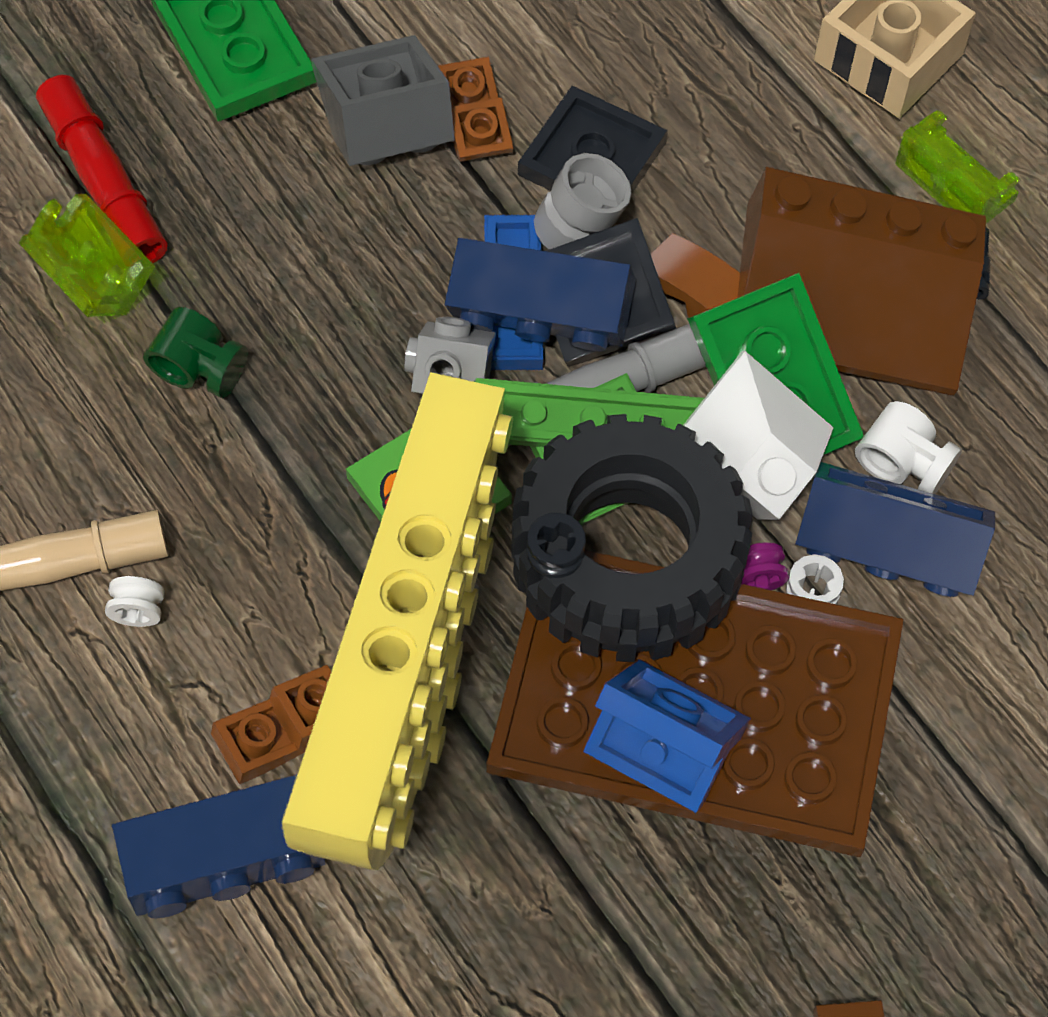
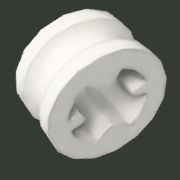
[786,554,844,604]
[105,576,165,627]

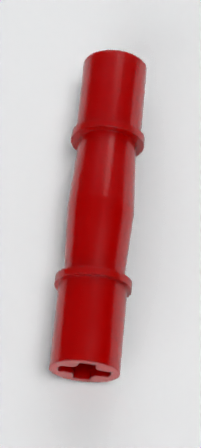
[36,75,168,268]

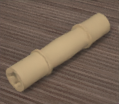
[0,510,168,591]

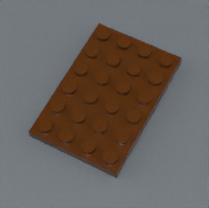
[487,550,904,858]

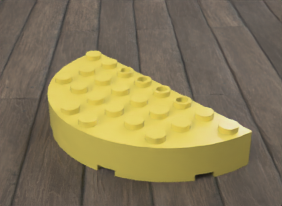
[282,372,513,870]

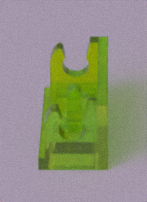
[895,110,1021,224]
[19,194,155,317]

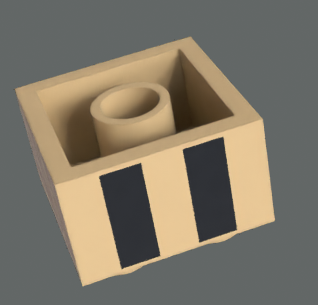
[814,0,976,119]

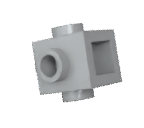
[404,317,496,394]

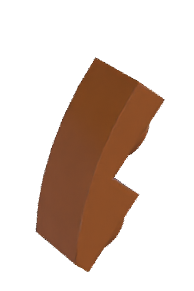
[438,57,513,162]
[651,233,740,318]
[211,665,331,785]

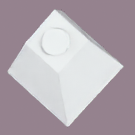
[683,351,833,520]

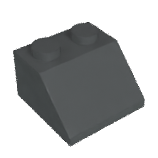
[311,35,455,166]

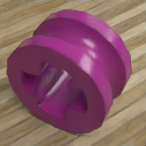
[741,542,789,590]

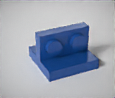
[583,660,751,813]

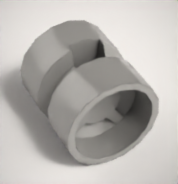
[534,153,631,249]

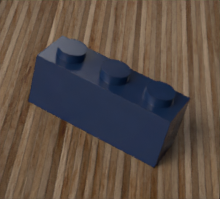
[444,238,636,351]
[795,462,995,597]
[112,774,326,918]

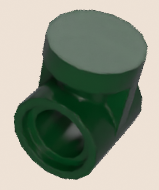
[143,307,248,399]

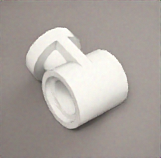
[855,401,962,494]

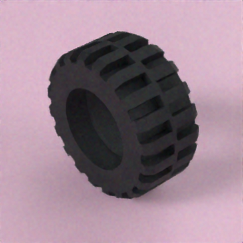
[511,414,752,662]

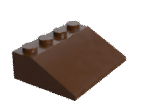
[737,167,986,396]

